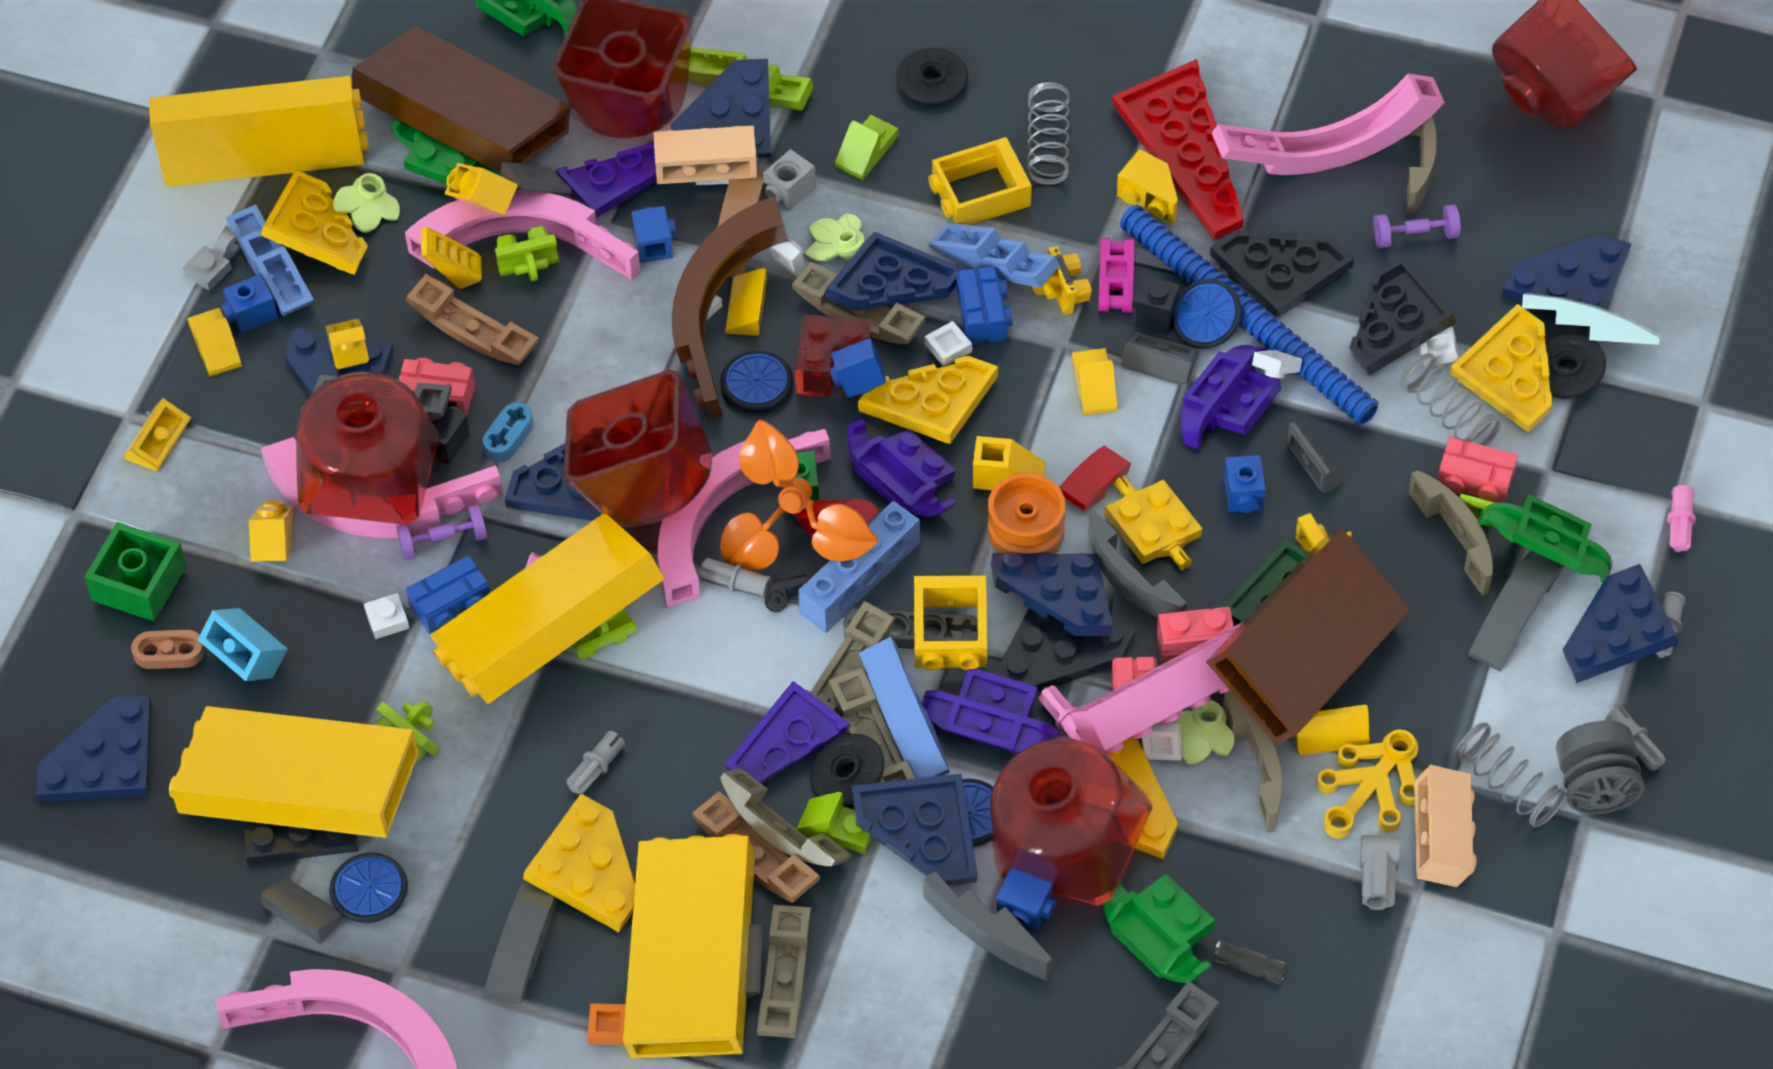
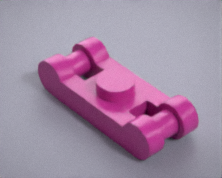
[1098,238,1134,313]

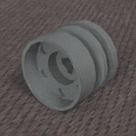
[1555,720,1645,814]

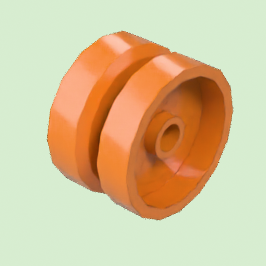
[988,473,1065,554]

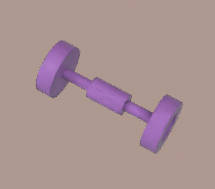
[1373,204,1461,249]
[396,505,487,560]

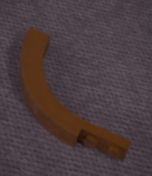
[672,196,788,418]

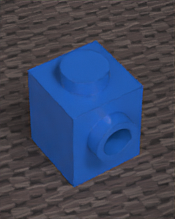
[631,206,677,263]
[221,274,278,334]
[830,338,886,398]
[1224,455,1266,513]
[996,867,1057,930]

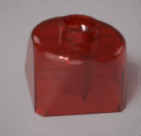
[551,0,693,139]
[1492,0,1637,130]
[563,369,712,527]
[296,372,440,525]
[990,738,1153,906]

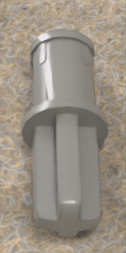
[700,558,772,598]
[1655,592,1686,658]
[1605,706,1666,771]
[566,731,626,795]

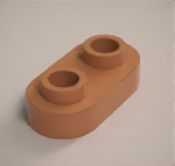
[131,630,205,669]

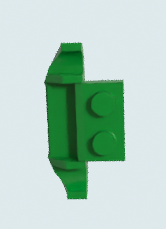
[475,0,580,39]
[390,118,501,184]
[1478,494,1613,582]
[1099,872,1216,983]

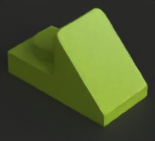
[835,115,899,180]
[796,792,873,854]

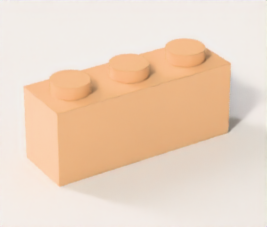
[653,126,757,184]
[1414,765,1477,887]

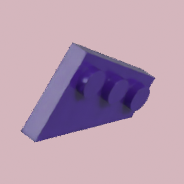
[555,142,657,218]
[725,681,851,785]

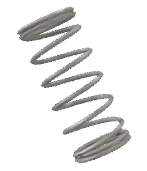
[1027,82,1071,185]
[1400,353,1501,446]
[1455,722,1566,827]

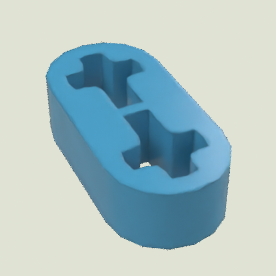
[483,402,533,462]

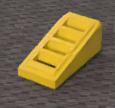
[421,227,482,290]

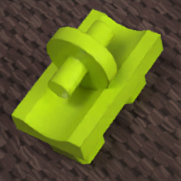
[495,226,559,282]
[572,608,637,660]
[375,701,441,764]

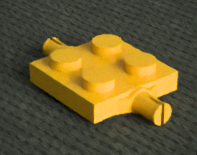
[1104,476,1203,570]

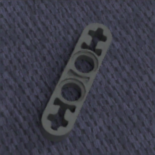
[843,610,978,649]

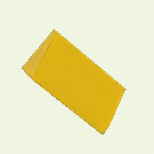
[725,268,767,336]
[123,398,192,471]
[1294,705,1370,755]

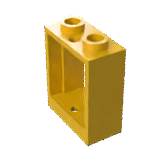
[928,137,1032,225]
[914,576,987,670]

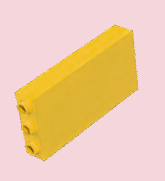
[149,76,369,187]
[430,512,664,705]
[169,706,419,838]
[623,834,755,1059]

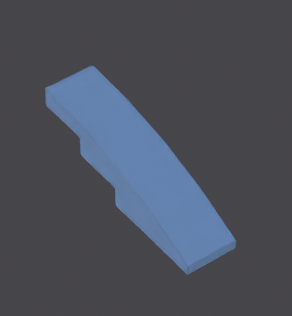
[225,204,314,316]
[929,222,1060,288]
[859,637,950,779]

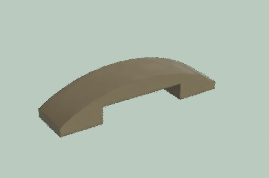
[1407,116,1437,214]
[792,261,926,344]
[1409,470,1493,596]
[806,601,895,715]
[828,667,915,783]
[1223,691,1282,833]
[720,768,851,866]
[757,905,811,1038]

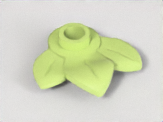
[333,173,400,233]
[804,213,866,261]
[1170,700,1234,765]

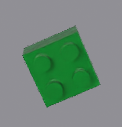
[84,522,187,622]

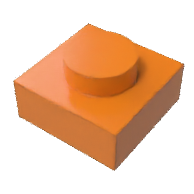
[587,1003,626,1045]

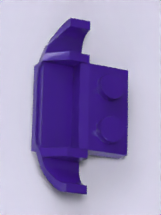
[1181,345,1282,450]
[847,419,957,517]
[921,668,1061,754]

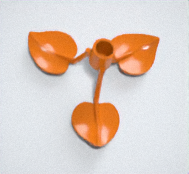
[720,420,878,570]

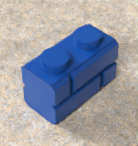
[956,266,1013,345]
[406,556,490,634]

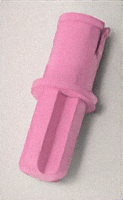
[1667,485,1696,553]
[1039,685,1086,751]

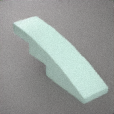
[1522,293,1662,345]

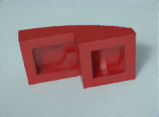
[1059,445,1131,511]

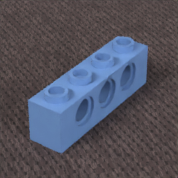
[798,501,920,633]

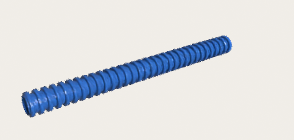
[1120,204,1379,425]

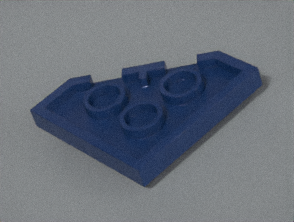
[671,59,771,158]
[825,231,964,311]
[1502,233,1632,313]
[284,328,394,433]
[505,425,632,521]
[990,553,1113,636]
[1562,564,1679,683]
[36,695,152,802]
[851,774,978,885]

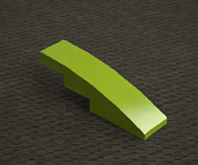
[675,46,814,111]

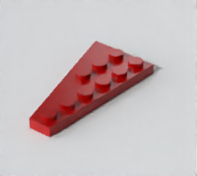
[1112,59,1244,240]

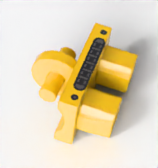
[1031,246,1092,316]

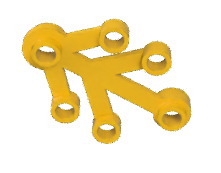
[1317,729,1418,839]

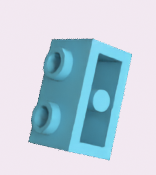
[198,608,288,681]

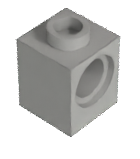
[763,149,816,210]

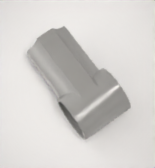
[1360,835,1400,910]

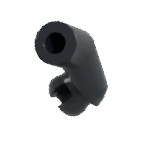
[765,574,808,612]

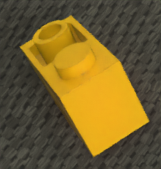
[1117,149,1178,225]
[445,163,518,216]
[973,436,1046,490]
[249,501,294,562]

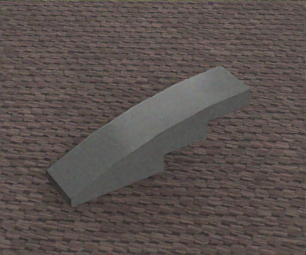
[923,872,1052,981]
[484,880,558,1005]

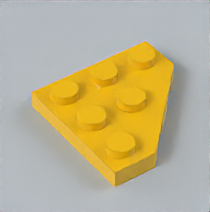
[261,170,368,275]
[1449,304,1552,433]
[858,356,999,444]
[1061,737,1178,860]
[523,794,635,932]

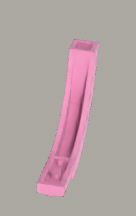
[1212,73,1445,175]
[405,190,640,280]
[657,429,830,607]
[261,437,503,538]
[216,969,457,1069]

